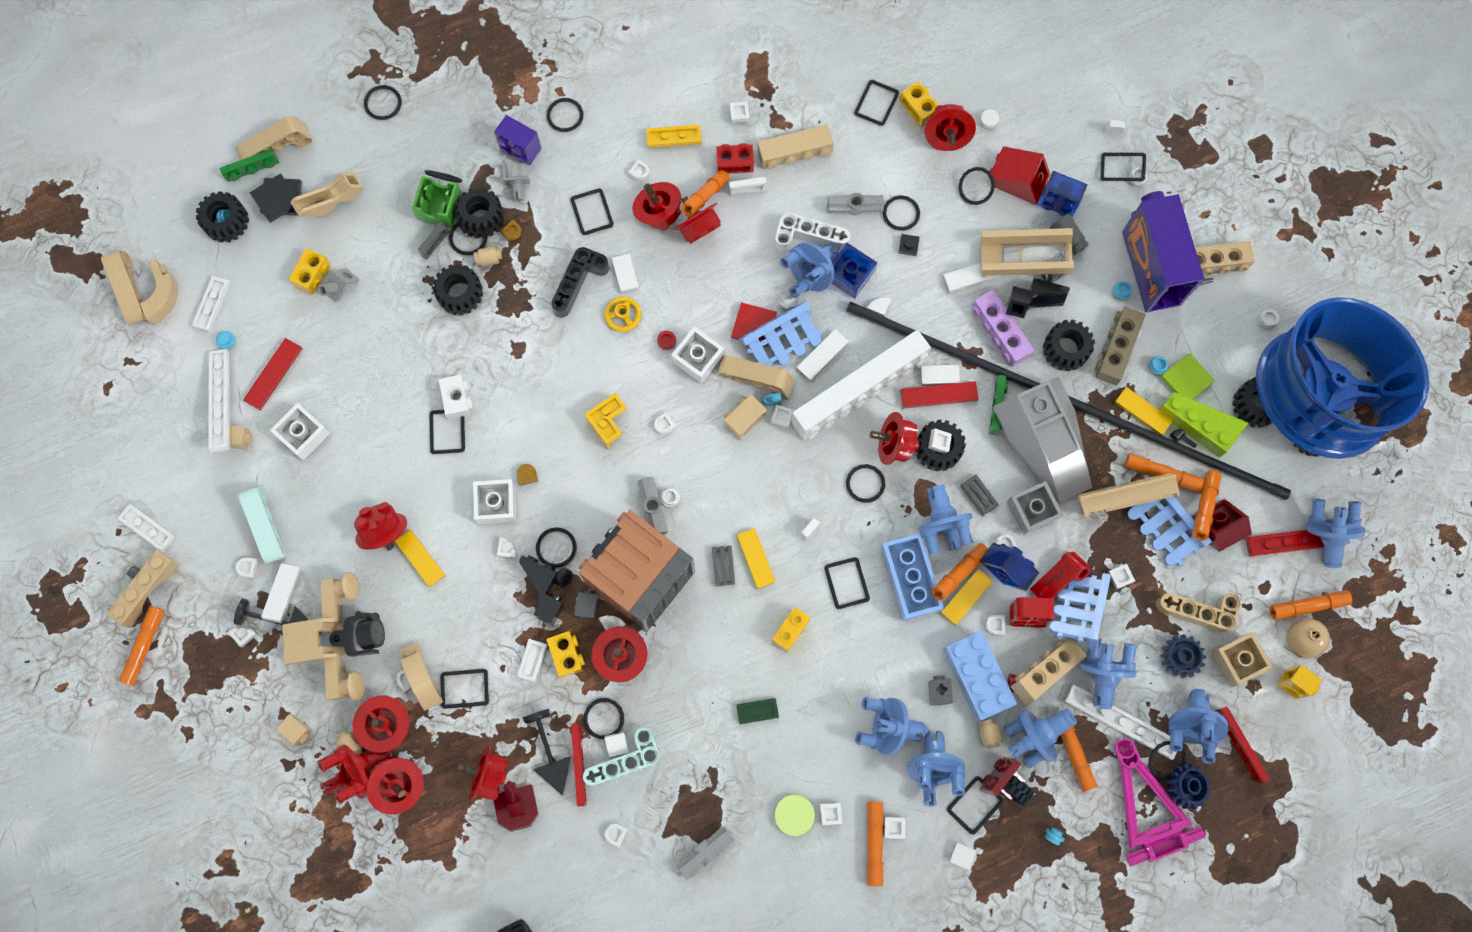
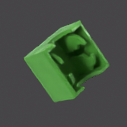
[412,176,462,228]

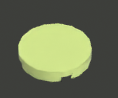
[774,795,815,836]

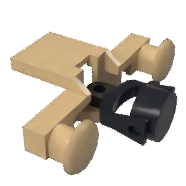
[283,572,385,701]

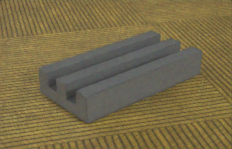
[418,221,449,260]
[960,474,999,517]
[712,545,735,587]

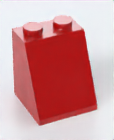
[989,146,1051,205]

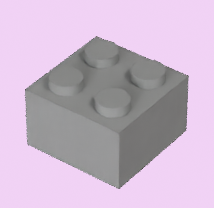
[1007,481,1064,535]

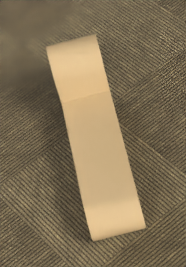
[236,116,312,160]
[101,250,146,325]
[717,355,795,400]
[1155,593,1241,632]

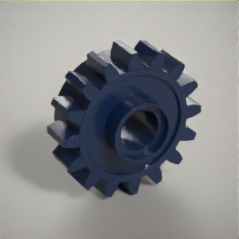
[1160,634,1206,679]
[1166,764,1210,809]

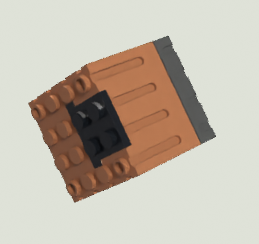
[578,509,695,633]

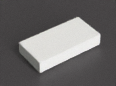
[729,177,766,196]
[612,253,639,294]
[920,365,960,386]
[516,639,548,683]

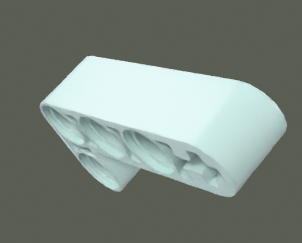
[238,485,286,564]
[583,727,660,786]

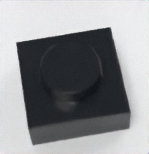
[898,234,920,256]

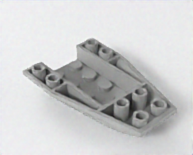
[992,377,1092,504]

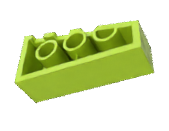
[1159,392,1248,458]

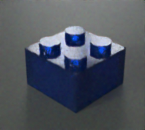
[1038,171,1088,217]
[832,243,878,299]
[980,543,1040,591]

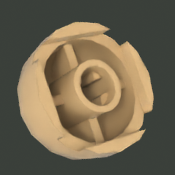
[1287,619,1330,659]

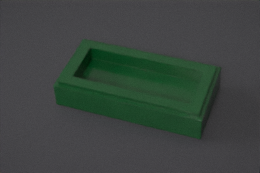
[736,698,779,725]

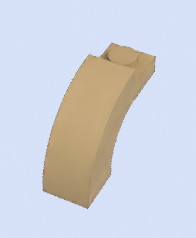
[140,259,178,325]
[399,642,443,711]

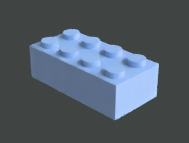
[881,533,944,622]
[943,631,1017,722]

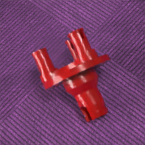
[317,744,392,804]

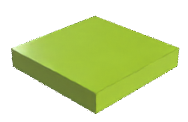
[1160,353,1215,399]

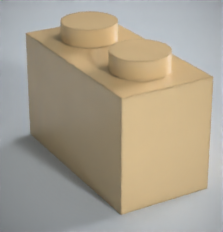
[724,394,767,440]

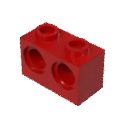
[716,143,754,174]

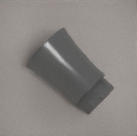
[1049,213,1089,256]

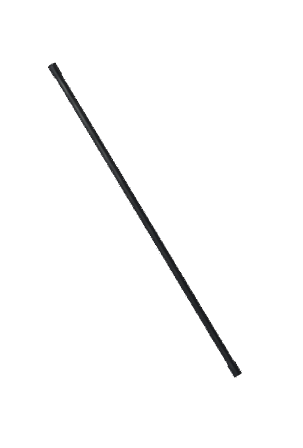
[846,301,1291,500]

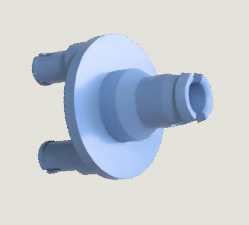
[780,242,839,298]
[918,484,974,555]
[1306,498,1366,568]
[1079,638,1137,710]
[1168,689,1228,764]
[855,697,928,755]
[1004,708,1077,768]
[908,730,966,807]

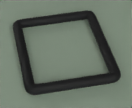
[854,80,899,126]
[1100,152,1146,181]
[571,188,614,235]
[429,410,465,454]
[824,557,870,609]
[440,669,489,709]
[947,776,1004,835]

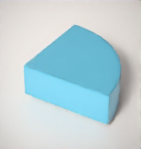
[762,393,781,405]

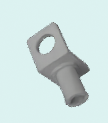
[502,160,530,202]
[318,268,359,302]

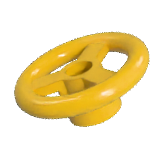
[604,297,642,332]

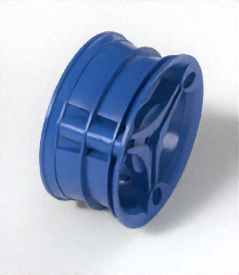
[1256,297,1429,459]

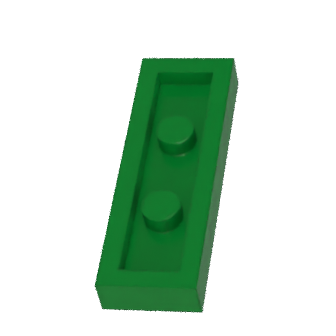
[220,149,280,182]
[989,375,1008,435]

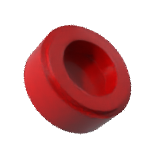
[657,331,676,350]

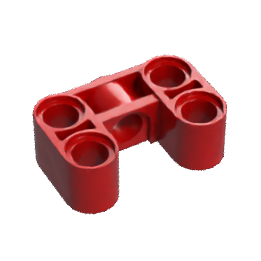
[1009,597,1054,628]

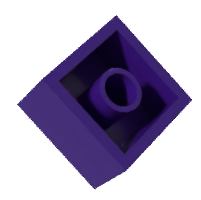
[494,115,542,165]

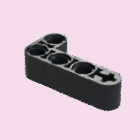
[551,247,609,318]

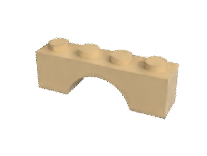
[106,550,180,629]

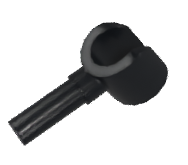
[1170,429,1197,448]

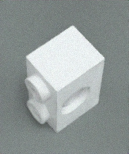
[439,375,473,420]

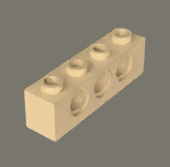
[1195,241,1255,276]
[1011,638,1087,706]

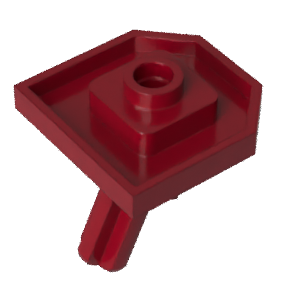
[493,781,539,832]

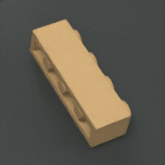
[757,124,834,169]

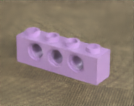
[972,289,1035,367]

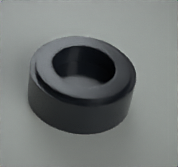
[554,567,573,588]

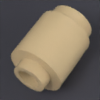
[474,245,502,267]
[978,719,1003,750]
[335,731,364,754]

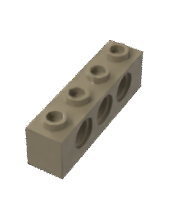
[1095,306,1146,386]

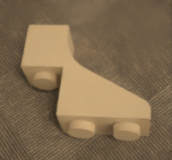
[290,173,364,217]

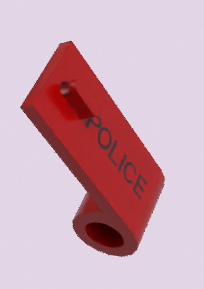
[1030,551,1091,599]

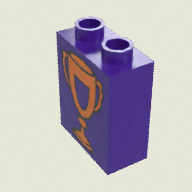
[1122,191,1204,313]

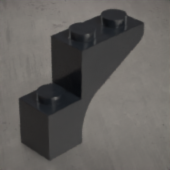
[1006,278,1070,319]
[519,555,564,626]

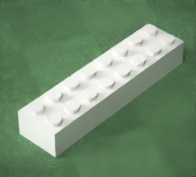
[791,330,931,441]

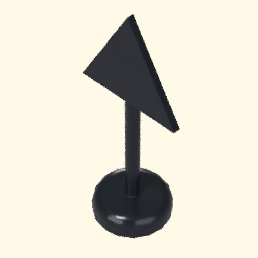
[233,598,322,634]
[522,708,571,796]

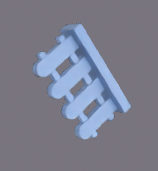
[739,302,822,366]
[1127,497,1212,566]
[1050,573,1111,650]

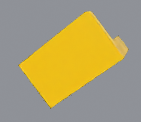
[584,393,627,449]

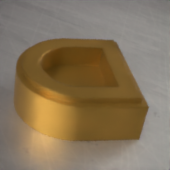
[500,219,522,242]
[517,464,538,486]

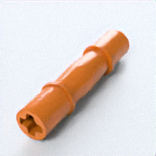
[681,170,729,217]
[1124,453,1204,493]
[1192,470,1222,541]
[931,543,989,601]
[1270,590,1352,620]
[118,606,165,686]
[1051,715,1098,792]
[866,802,884,886]

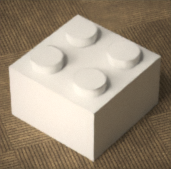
[671,327,724,384]
[270,403,330,461]
[473,479,517,524]

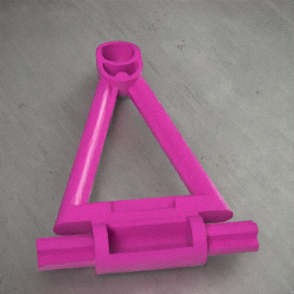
[1114,738,1205,867]

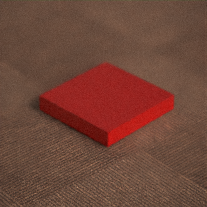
[731,302,777,348]

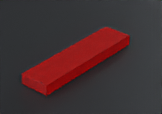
[243,338,303,411]
[901,381,979,409]
[1245,530,1324,557]
[1215,706,1270,783]
[571,723,587,807]

